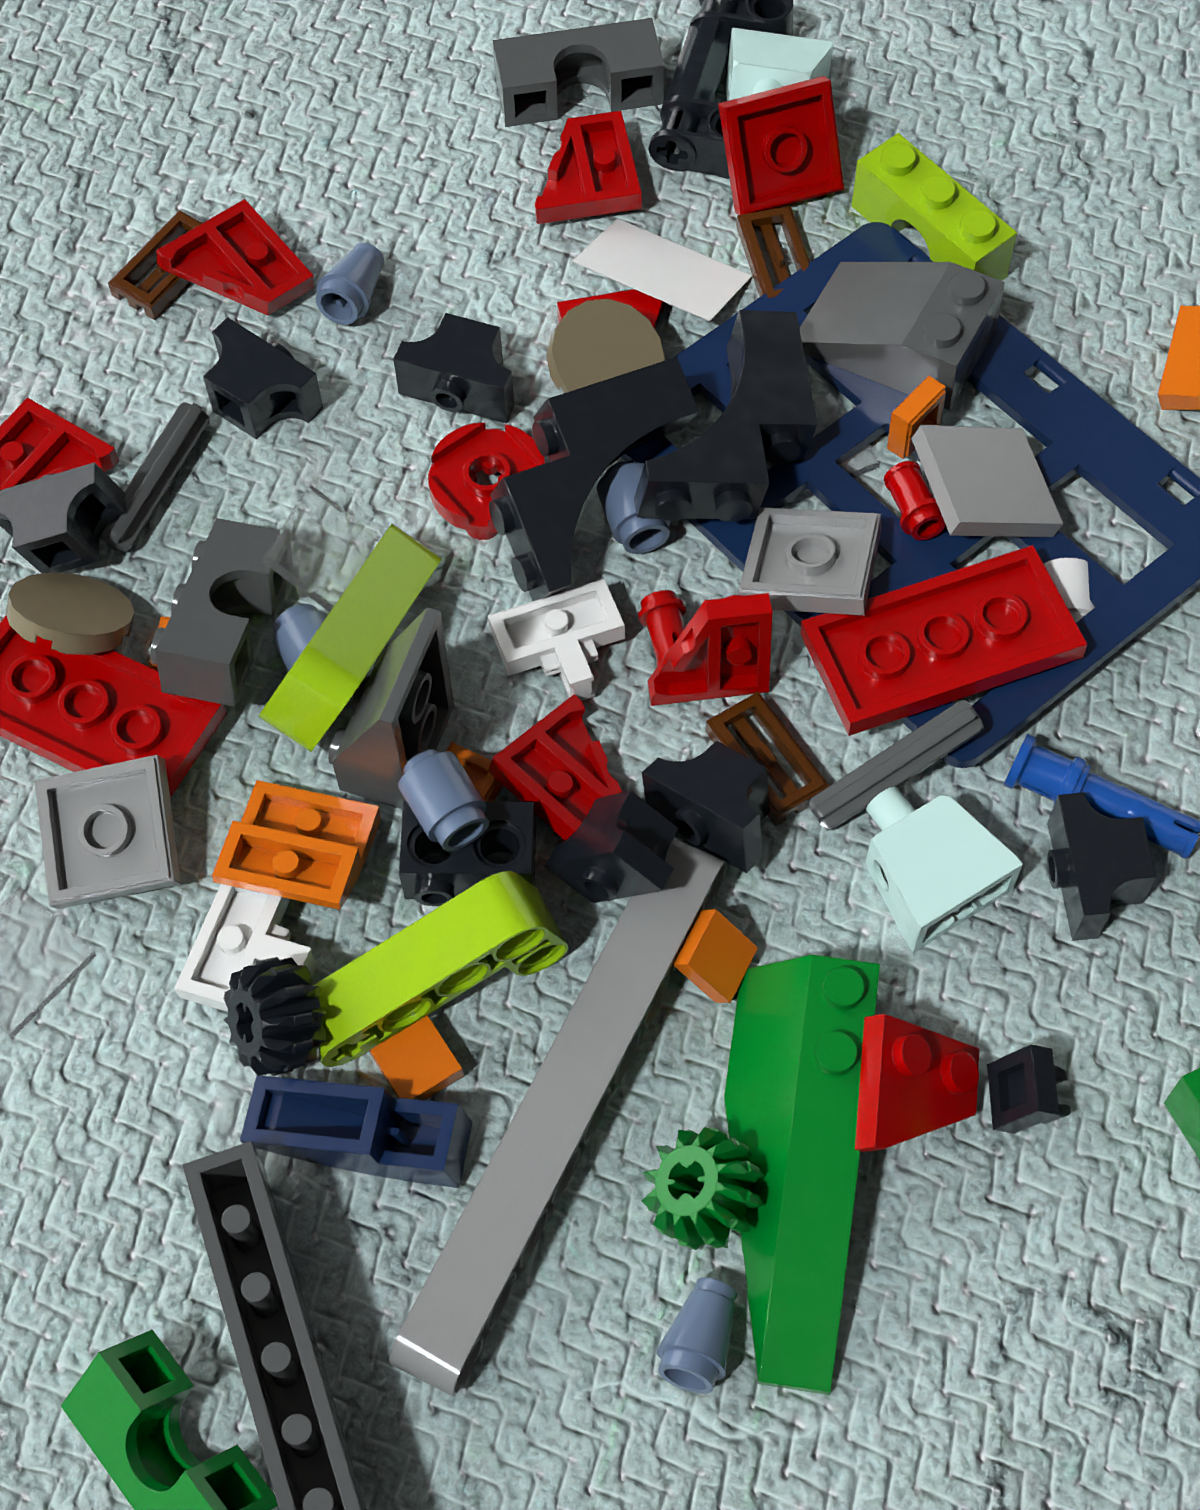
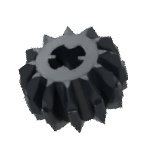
[223,957,327,1076]

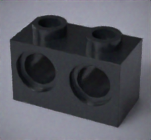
[399,801,536,906]

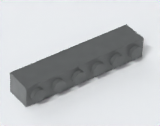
[182,1141,367,1510]

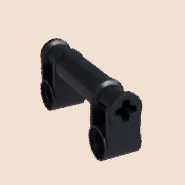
[648,0,794,179]

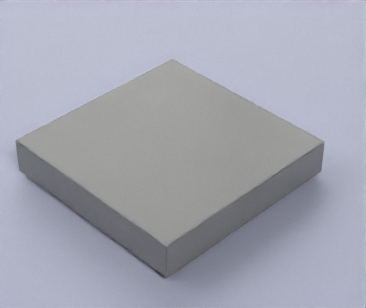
[911,425,1063,537]
[738,507,882,616]
[34,755,181,909]

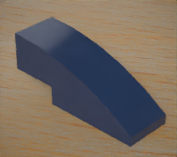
[240,1075,473,1188]

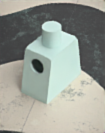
[726,28,834,101]
[866,786,1023,953]

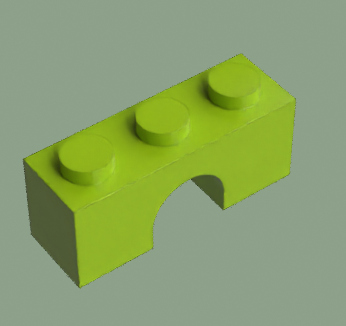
[851,133,1017,281]

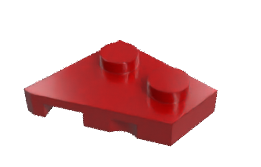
[535,111,642,224]
[0,397,119,490]
[647,593,773,706]
[488,694,622,840]
[855,1013,980,1152]

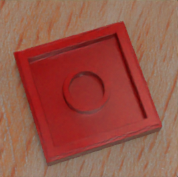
[718,76,844,215]

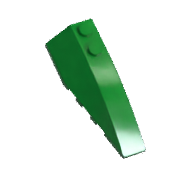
[724,955,880,1395]

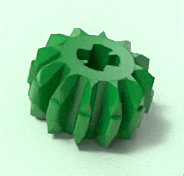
[641,1127,764,1250]

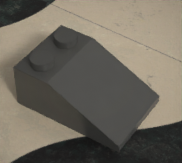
[799,262,1005,411]
[328,607,455,809]

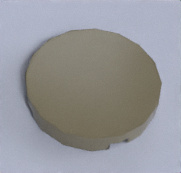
[546,299,665,393]
[6,572,135,655]

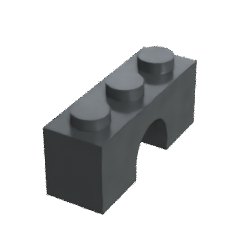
[492,18,664,127]
[150,518,291,707]

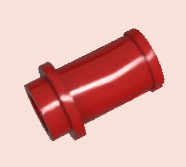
[884,461,946,541]
[638,590,686,667]

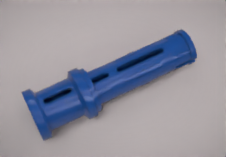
[1003,733,1200,859]

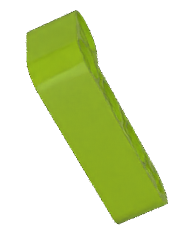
[258,523,442,752]
[313,871,569,1067]

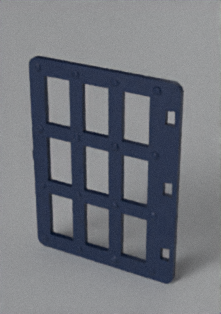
[621,222,1200,768]

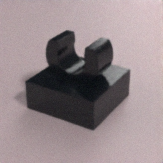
[987,1044,1071,1134]

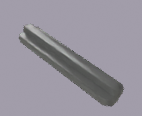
[100,402,210,552]
[808,700,984,831]

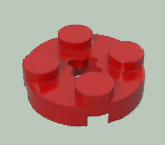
[428,422,545,540]

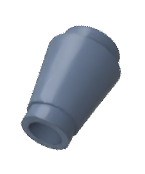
[316,243,384,325]
[657,1277,737,1394]

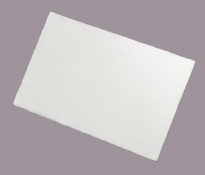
[572,218,752,322]

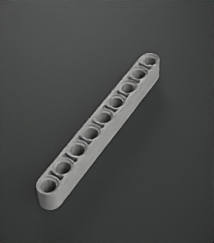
[389,838,727,1397]

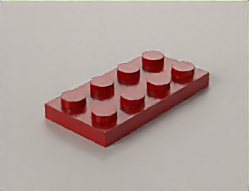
[800,545,1087,736]
[0,615,227,798]

